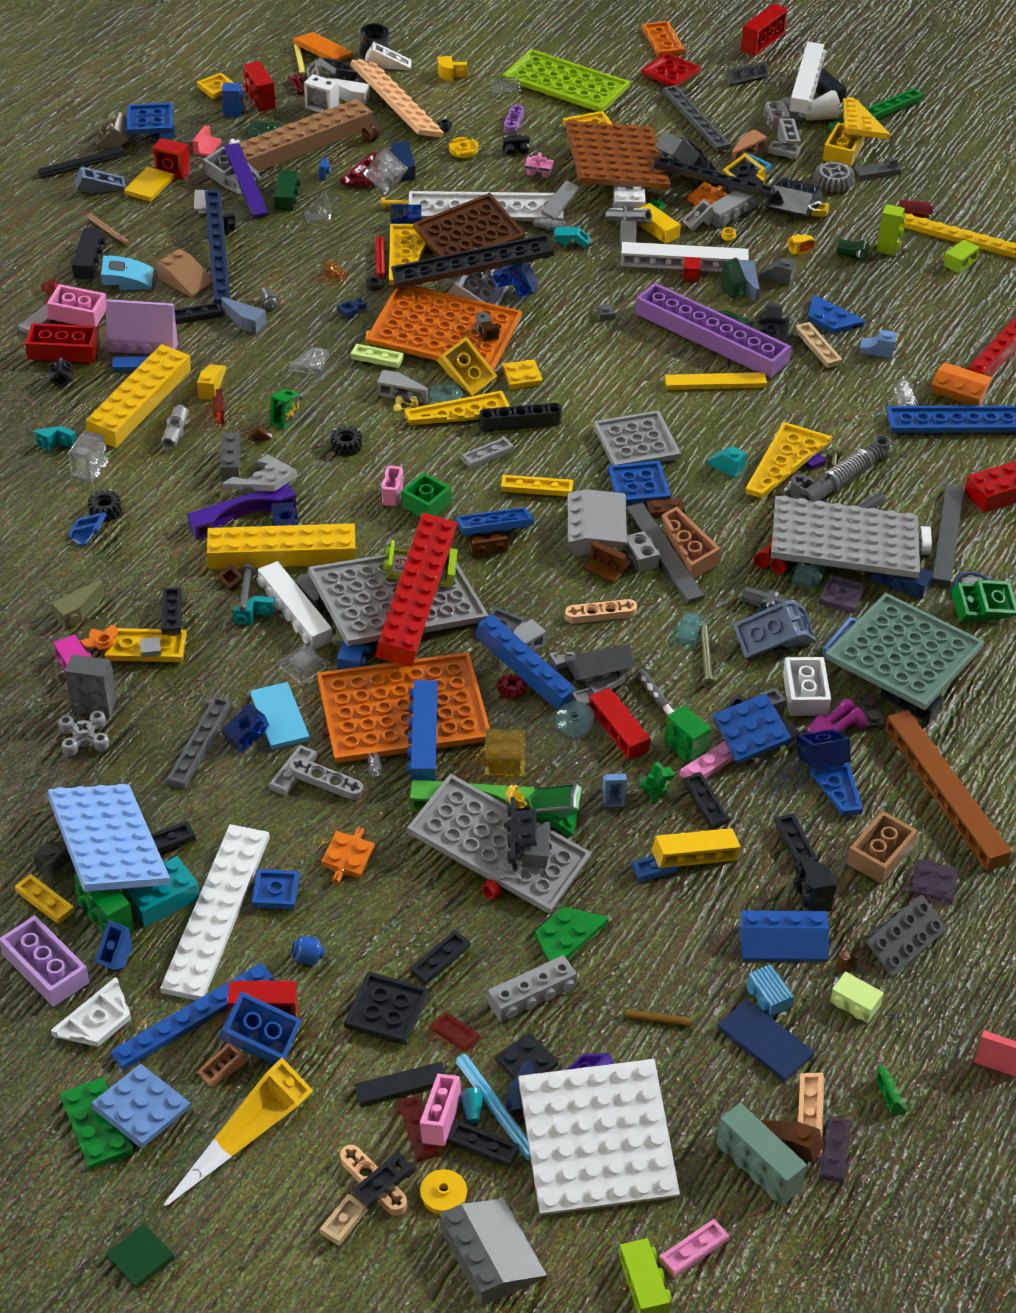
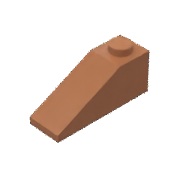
[731,130,767,163]

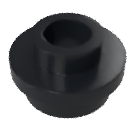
[437,119,452,132]

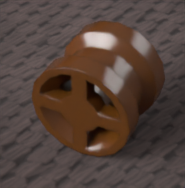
[362,124,380,142]

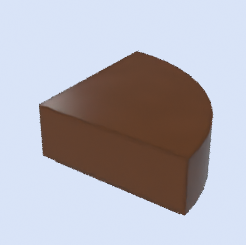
[248,425,272,441]
[836,951,857,973]

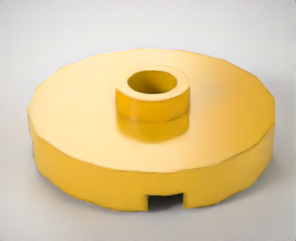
[449,137,479,158]
[420,1169,467,1214]

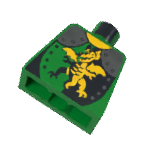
[270,389,302,430]

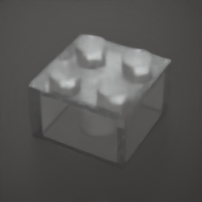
[364,147,408,195]
[68,431,108,484]

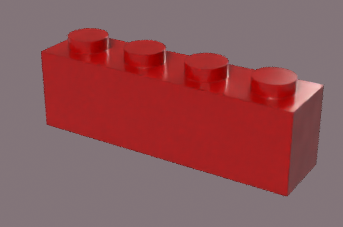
[588,687,651,760]

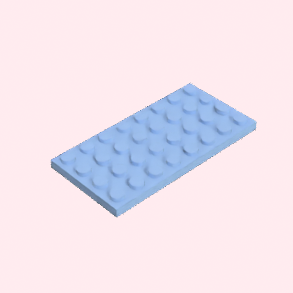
[48,784,170,892]

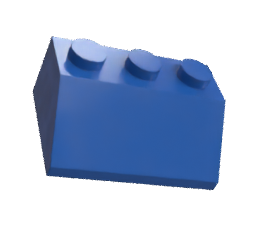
[218,991,302,1065]

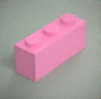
[420,1074,461,1146]

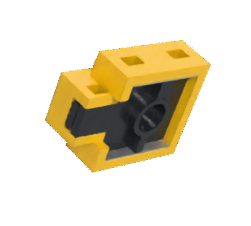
[723,153,766,185]

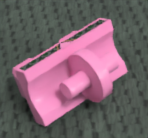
[524,152,554,178]

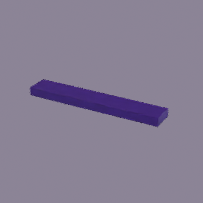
[224,143,268,218]

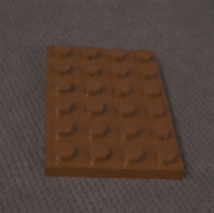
[413,193,525,257]

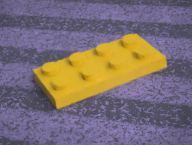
[105,628,187,662]

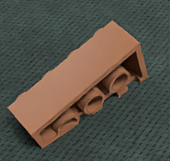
[662,507,721,579]

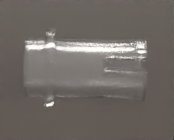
[367,752,383,778]

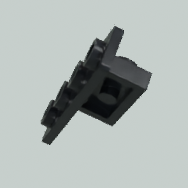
[507,797,537,871]

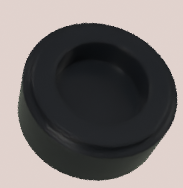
[366,277,382,291]

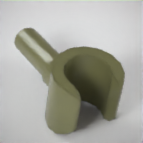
[831,446,842,467]

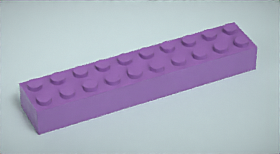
[635,283,791,378]

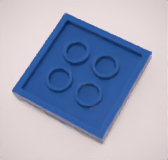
[127,103,173,135]
[608,461,671,505]
[712,693,792,764]

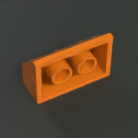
[931,362,992,406]

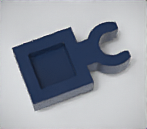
[337,297,367,319]

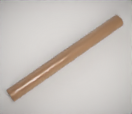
[88,214,130,247]

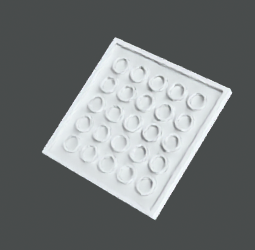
[518,1059,680,1216]

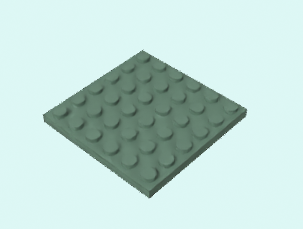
[825,593,985,710]

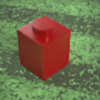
[683,257,700,282]

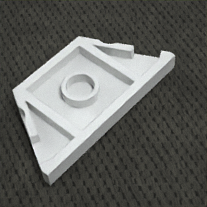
[51,977,131,1047]

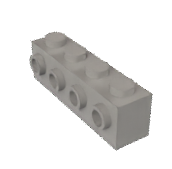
[488,955,577,1022]

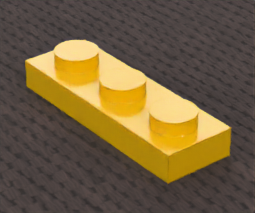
[15,874,75,925]

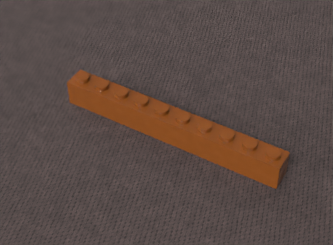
[885,710,1012,872]

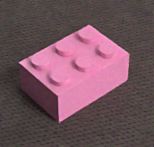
[47,284,106,326]

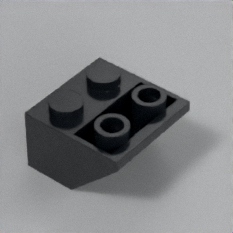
[793,855,837,912]

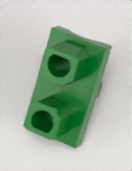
[639,762,675,803]

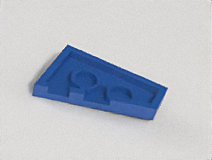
[810,764,863,816]

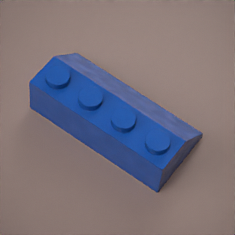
[739,911,829,961]

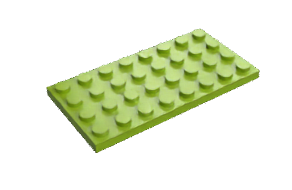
[502,49,630,112]

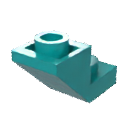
[553,227,590,248]
[34,426,77,451]
[232,596,275,625]

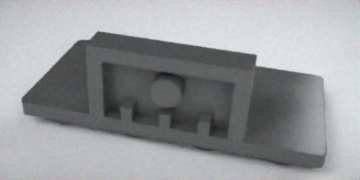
[866,895,946,976]

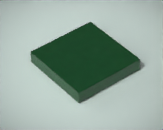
[106,1223,175,1289]

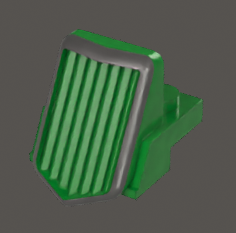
[527,784,582,837]

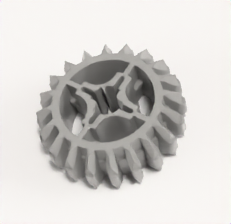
[814,161,855,193]

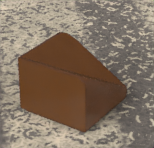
[217,564,243,590]

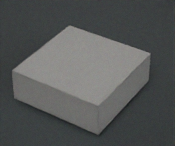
[140,637,161,657]

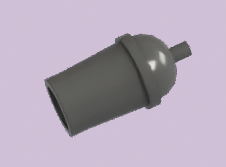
[259,287,278,310]

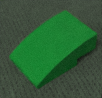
[951,580,1016,622]

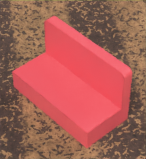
[193,125,222,156]

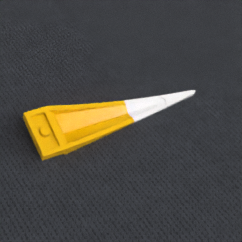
[164,1058,313,1206]

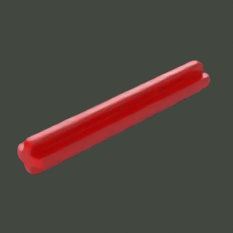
[375,236,385,278]

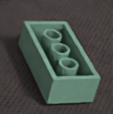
[716,1102,807,1206]

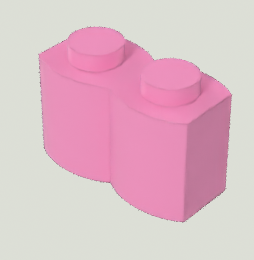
[382,466,403,506]

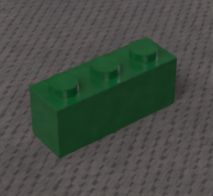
[274,171,301,210]

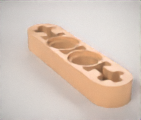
[565,599,637,624]
[340,1145,407,1216]

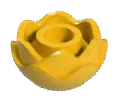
[505,785,527,809]

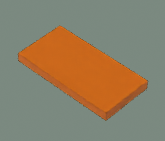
[642,21,685,57]
[293,32,353,61]

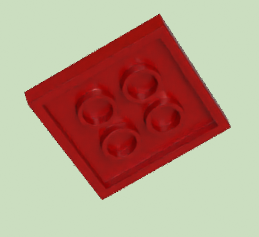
[641,52,701,87]

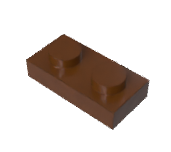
[646,498,685,518]

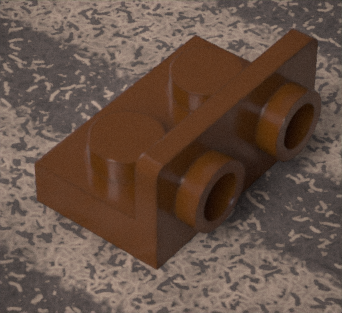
[467,532,508,557]

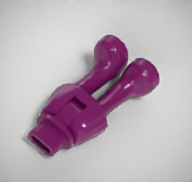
[799,699,867,748]

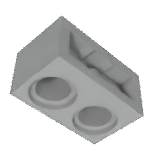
[763,101,791,130]
[623,531,661,573]

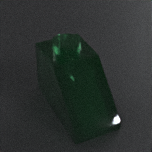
[721,257,746,298]

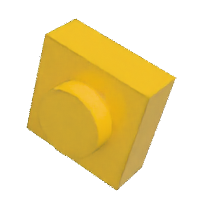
[811,203,829,217]

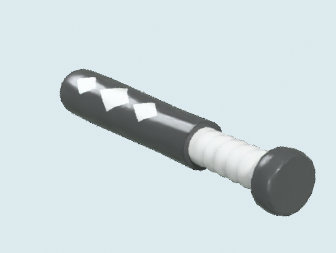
[636,670,674,715]

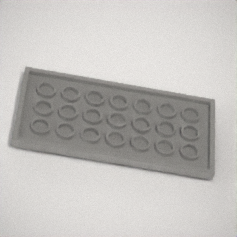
[406,774,591,914]

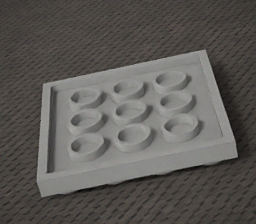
[593,410,681,465]

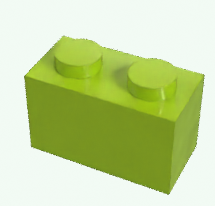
[943,240,980,273]

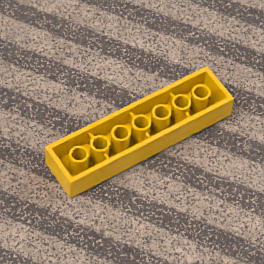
[86,344,191,448]
[207,523,356,569]

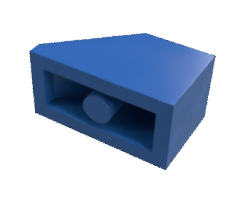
[95,920,132,970]

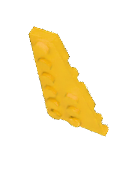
[842,97,890,140]
[389,224,428,285]
[745,422,832,498]

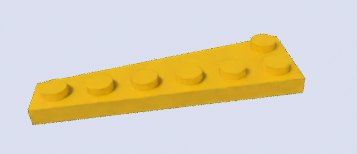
[404,391,510,425]

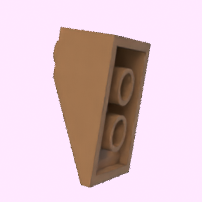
[156,249,213,297]

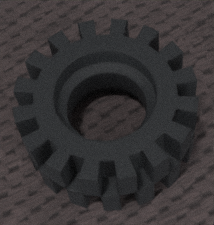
[330,426,362,457]
[88,490,122,522]

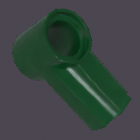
[837,239,870,261]

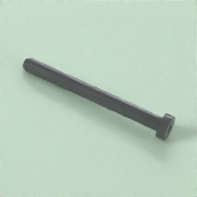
[239,564,255,611]

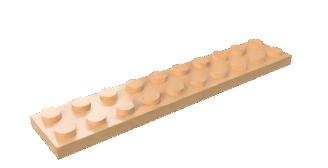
[350,59,444,138]

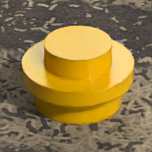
[721,227,736,241]

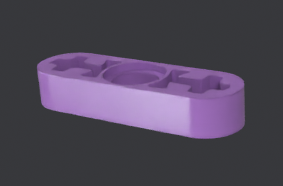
[504,105,524,134]

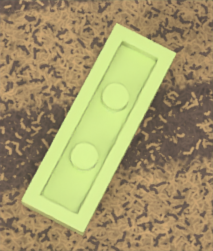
[351,344,404,368]

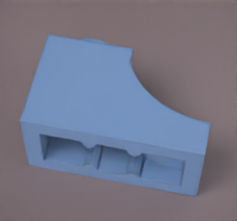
[859,330,897,358]
[602,774,627,807]

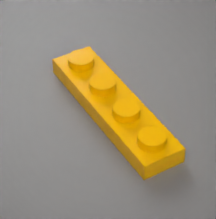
[501,475,573,497]

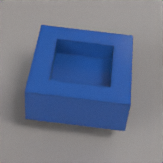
[319,158,331,180]

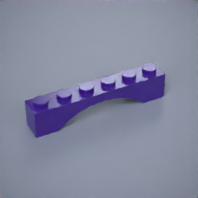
[187,483,297,540]

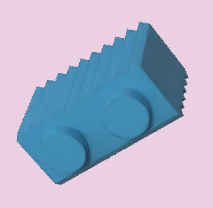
[746,964,794,1017]

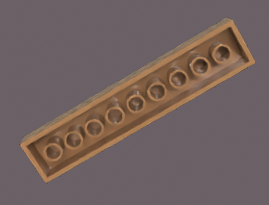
[239,99,373,172]

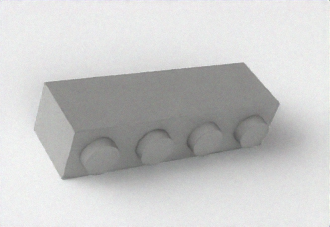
[711,190,761,228]

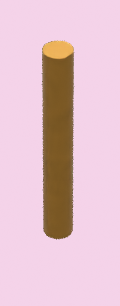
[625,1009,692,1027]

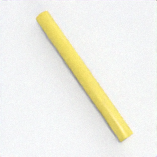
[294,44,306,77]

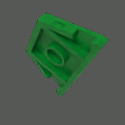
[535,906,608,962]

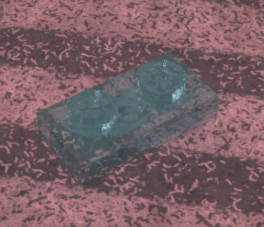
[676,612,703,646]

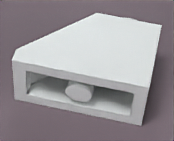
[194,190,208,214]

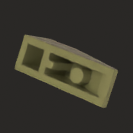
[52,579,105,629]

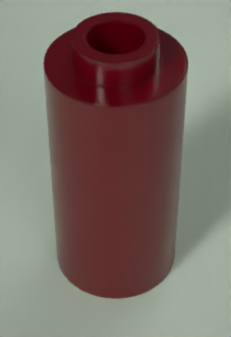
[899,199,934,218]

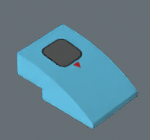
[101,256,154,290]

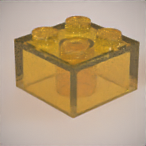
[485,729,525,776]

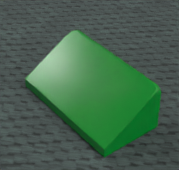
[876,1065,907,1116]

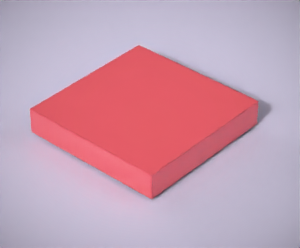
[974,1031,1016,1077]

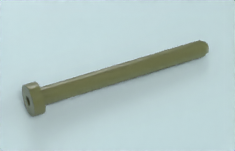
[700,624,716,688]

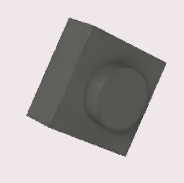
[596,304,616,320]

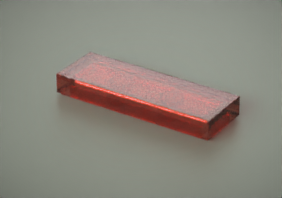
[398,1095,439,1162]

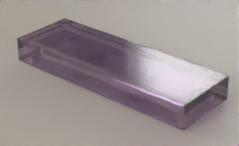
[820,1116,851,1183]

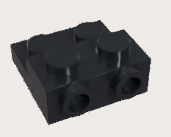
[317,57,357,82]

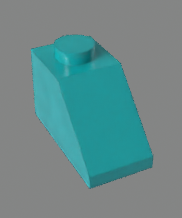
[706,446,747,478]

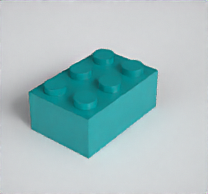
[122,856,200,928]

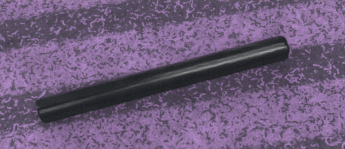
[37,147,125,178]

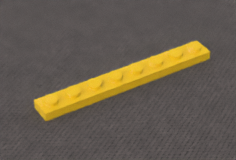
[902,213,1016,259]

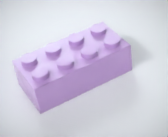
[0,915,90,1007]

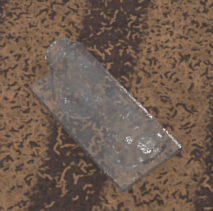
[894,376,918,406]

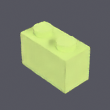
[830,972,884,1023]

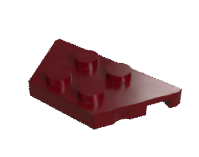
[340,151,391,187]

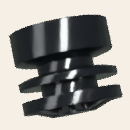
[359,23,390,58]

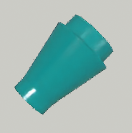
[460,1088,483,1124]

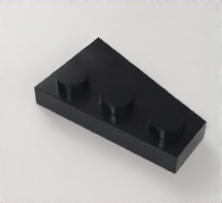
[757,317,790,344]

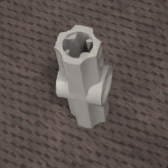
[161,405,189,450]

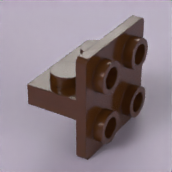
[583,540,633,583]

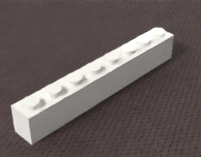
[789,42,826,113]
[621,242,749,272]

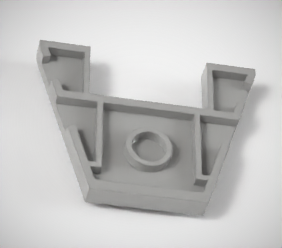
[222,455,298,491]
[549,651,625,709]

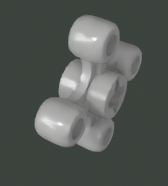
[58,711,109,757]

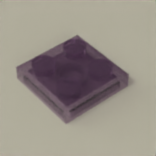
[818,575,865,614]
[910,859,958,905]

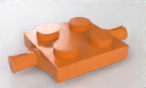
[687,182,728,210]
[321,827,375,885]

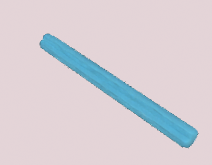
[456,1054,531,1160]

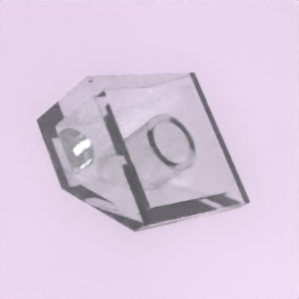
[276,643,331,685]

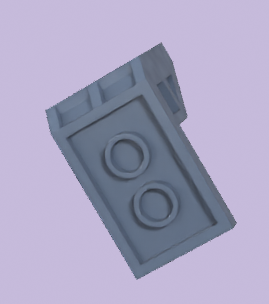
[733,600,817,659]

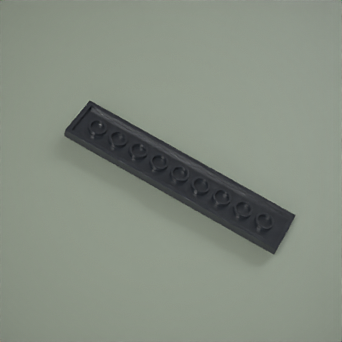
[391,234,555,289]

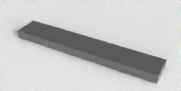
[166,696,232,789]

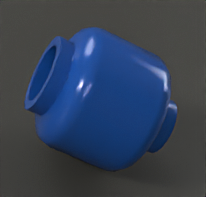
[291,936,324,966]

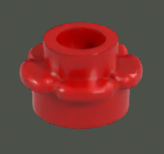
[482,879,501,900]

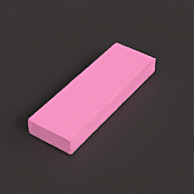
[658,1219,729,1278]

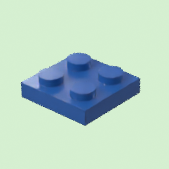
[252,869,300,910]

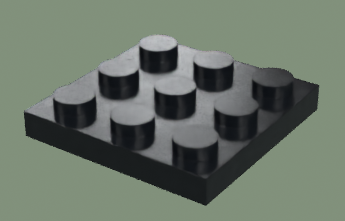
[344,971,430,1046]

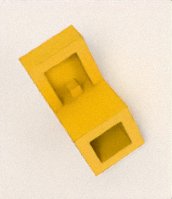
[437,56,467,81]

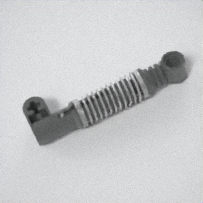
[790,435,891,502]

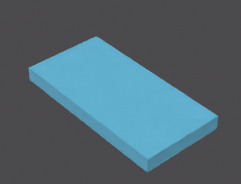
[250,682,310,750]

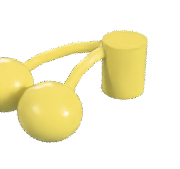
[393,396,419,412]

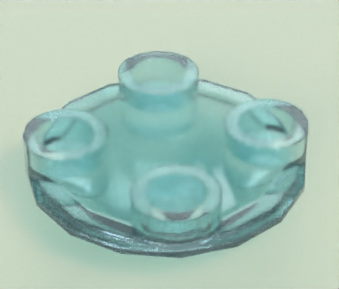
[429,381,463,403]

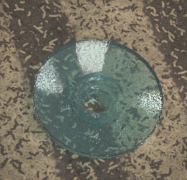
[556,701,595,737]

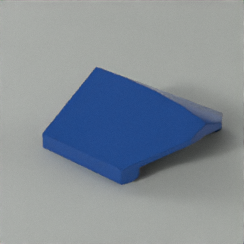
[68,512,107,546]

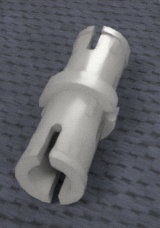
[533,217,566,231]

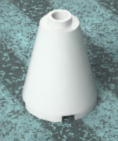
[800,90,842,121]

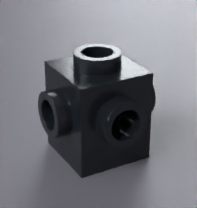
[48,358,74,389]

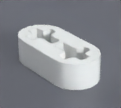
[919,526,932,555]

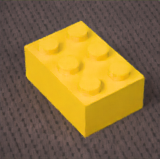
[823,122,865,167]

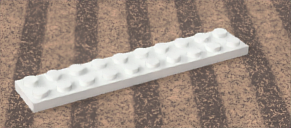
[409,191,564,222]
[160,824,270,1000]

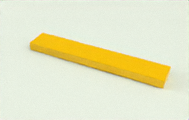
[665,372,767,390]

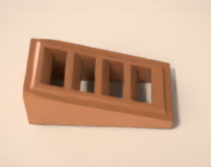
[197,1043,248,1088]

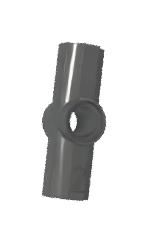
[606,206,652,223]
[741,586,800,611]

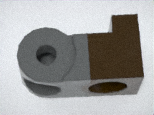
[475,312,500,342]

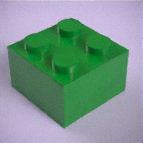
[401,473,452,517]
[664,705,711,764]

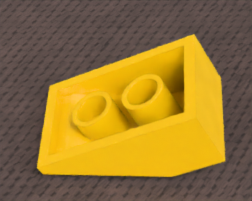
[437,336,497,397]

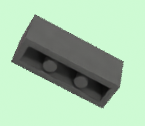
[220,432,242,483]

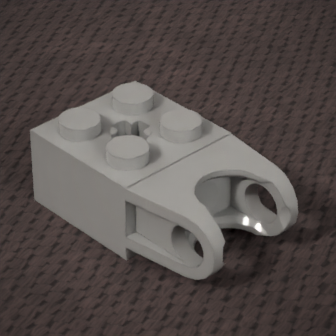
[203,146,260,194]

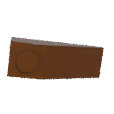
[761,1120,824,1163]

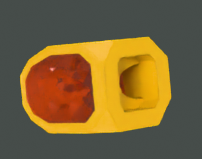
[787,234,816,255]

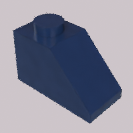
[504,1060,534,1114]

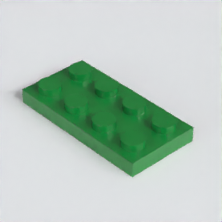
[59,1077,134,1171]

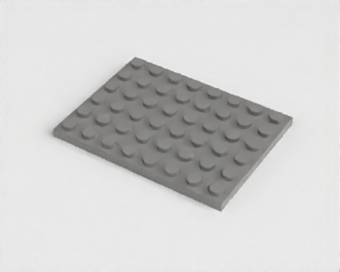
[771,496,920,578]
[308,555,489,646]

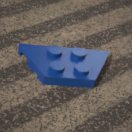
[807,295,866,334]

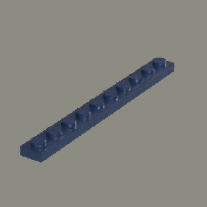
[205,190,230,304]

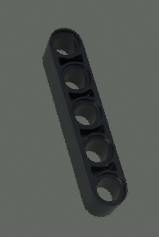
[479,403,562,432]

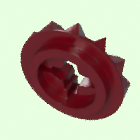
[497,673,528,699]

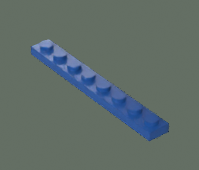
[110,963,274,1071]

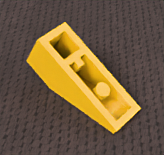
[197,364,227,400]

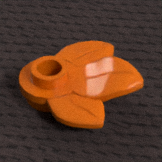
[81,625,118,651]

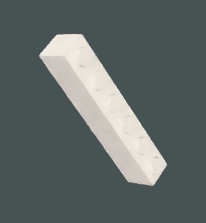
[257,561,332,650]

